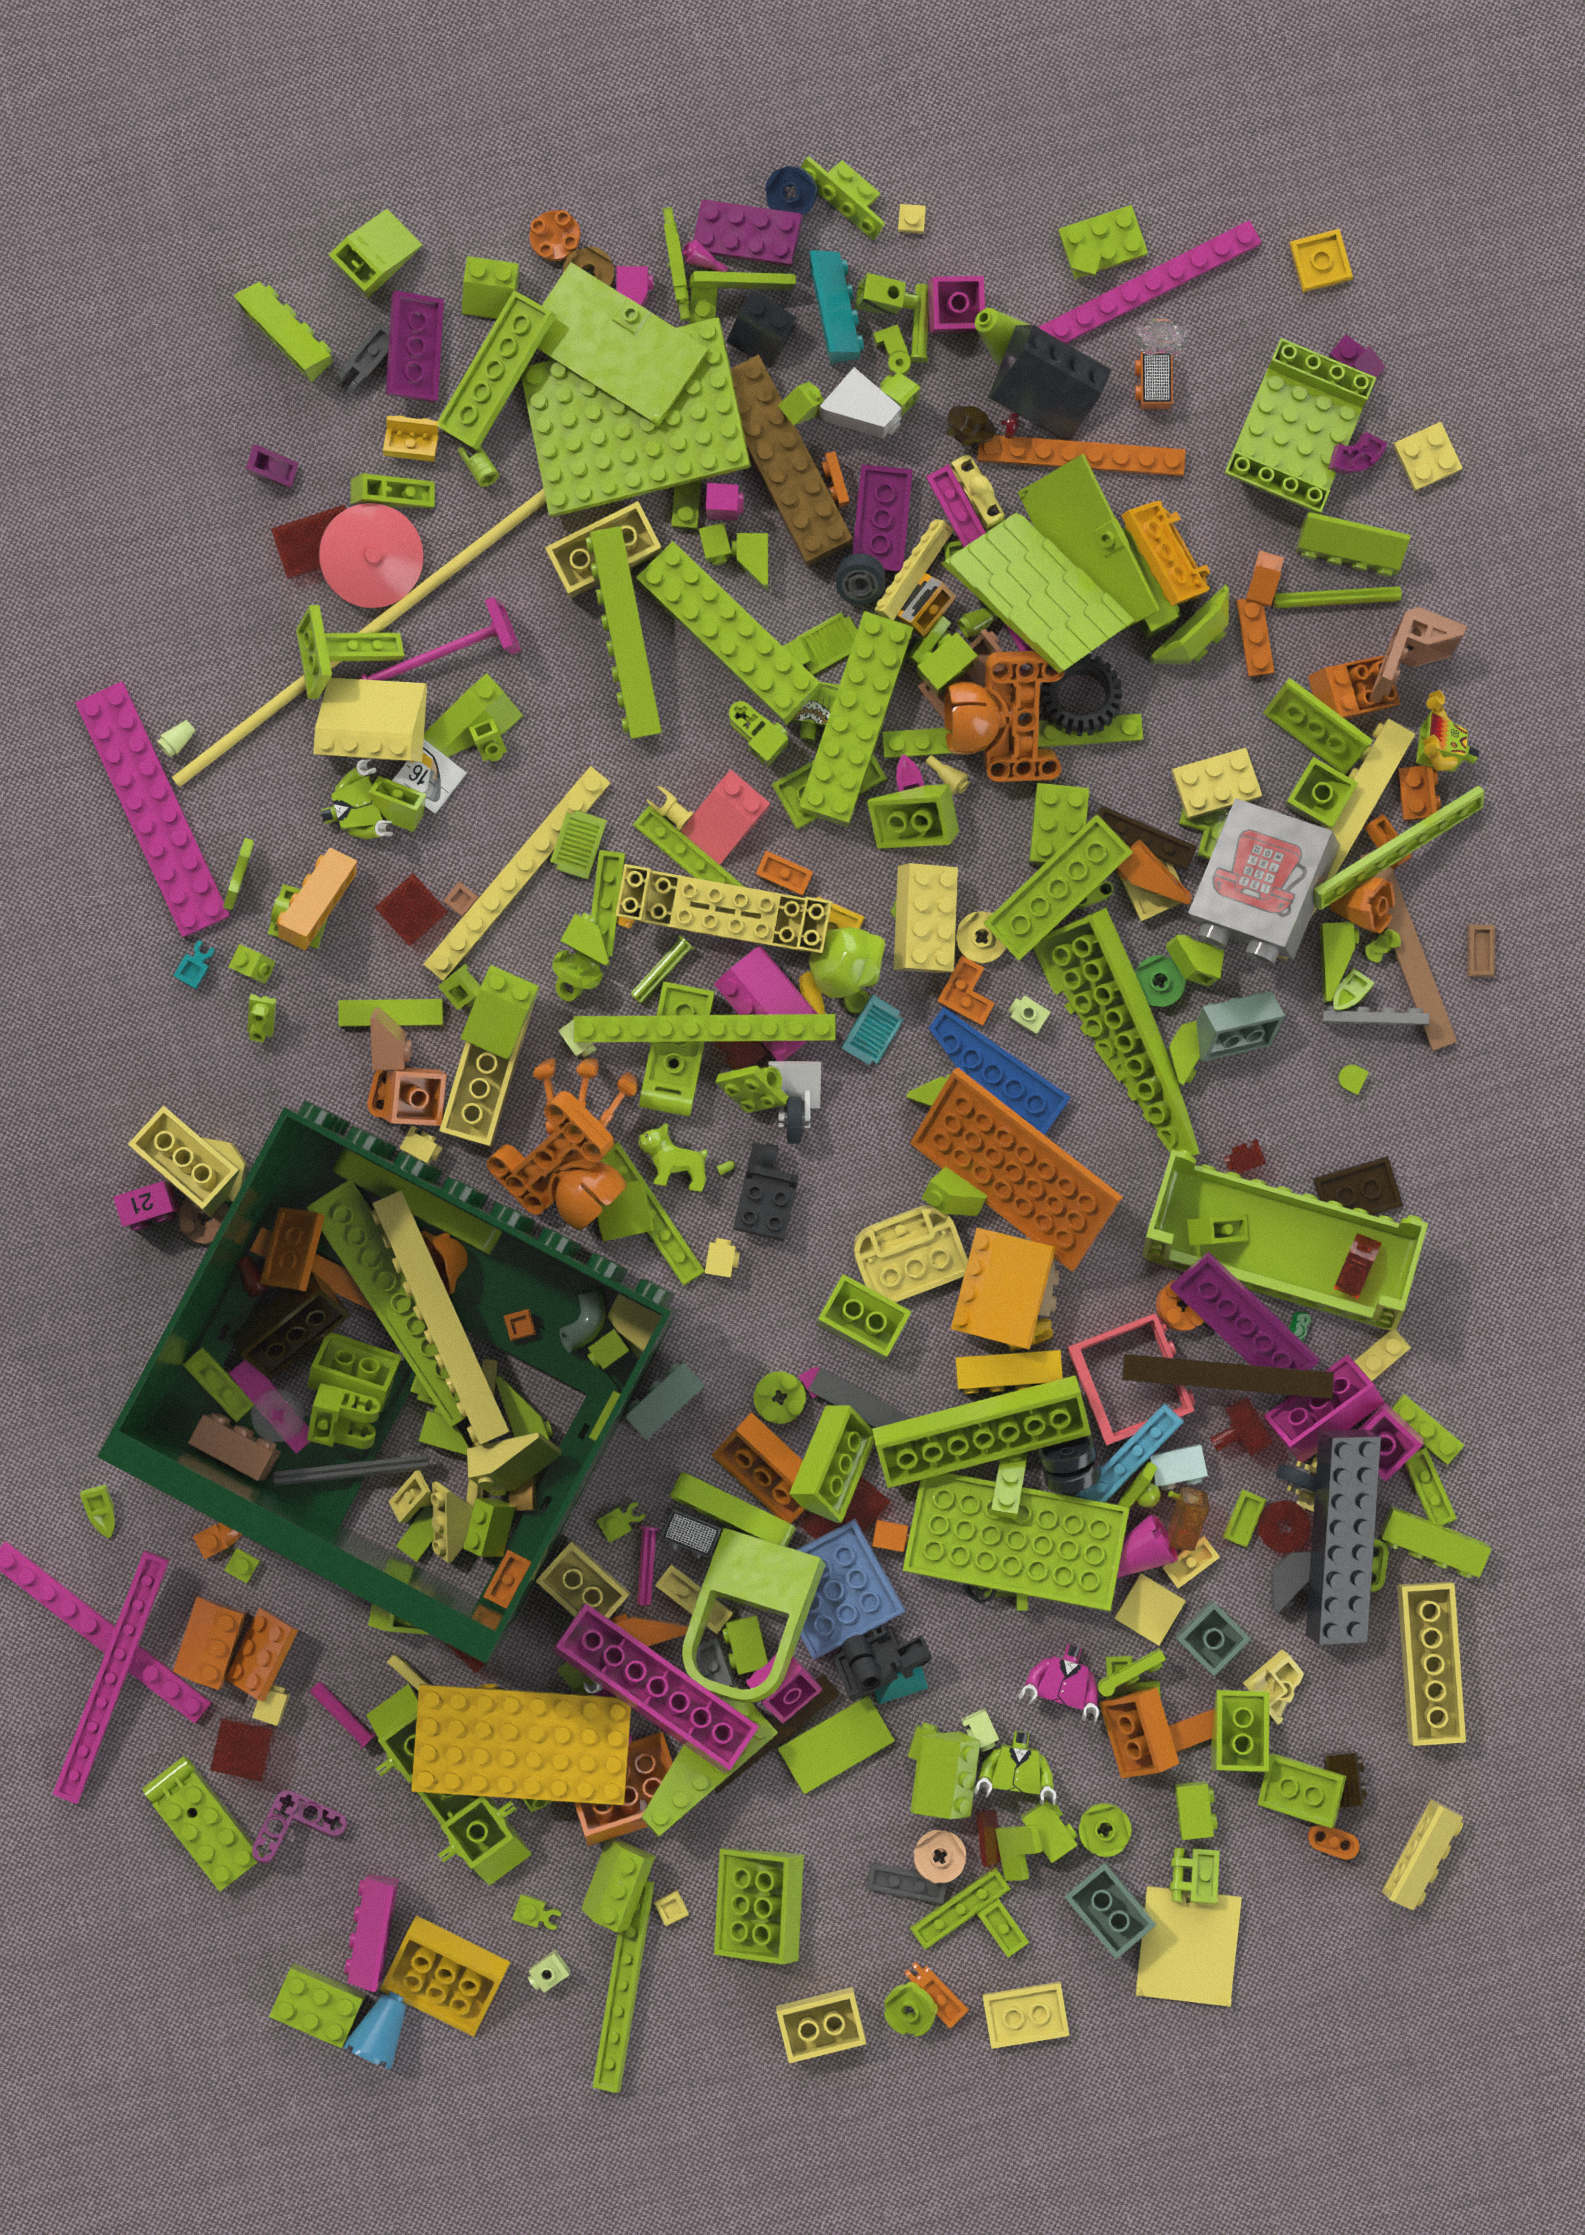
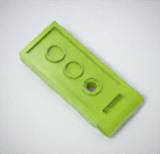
[639,981,715,1117]
[142,1755,264,1892]

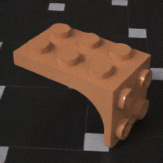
[917,629,1008,721]

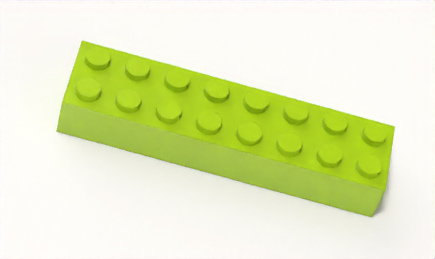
[636,541,822,726]
[799,611,914,828]
[872,1376,1091,1488]

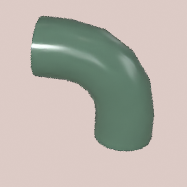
[559,1285,607,1352]

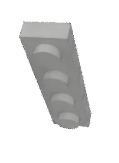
[1323,1006,1429,1026]

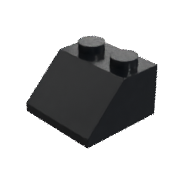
[726,291,797,368]

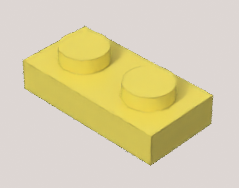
[1354,1330,1411,1381]
[1162,1536,1220,1588]

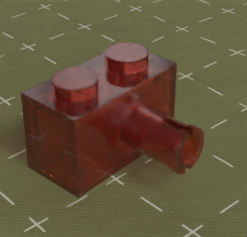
[1209,1396,1273,1456]

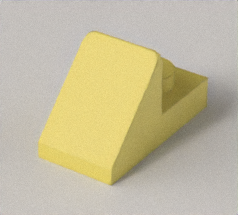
[389,1470,433,1523]

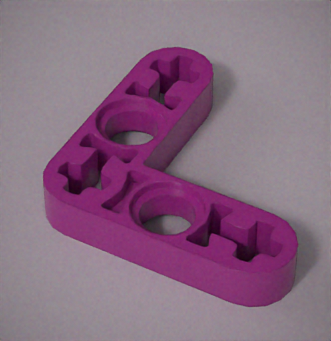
[252,1790,347,1864]

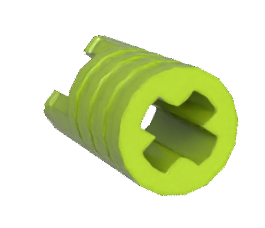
[457,445,499,487]

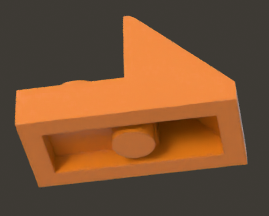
[1245,550,1284,607]

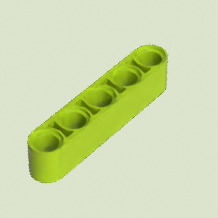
[669,1472,796,1547]

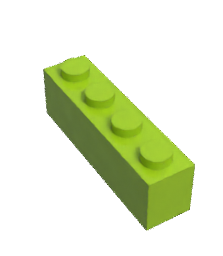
[1379,1505,1492,1579]

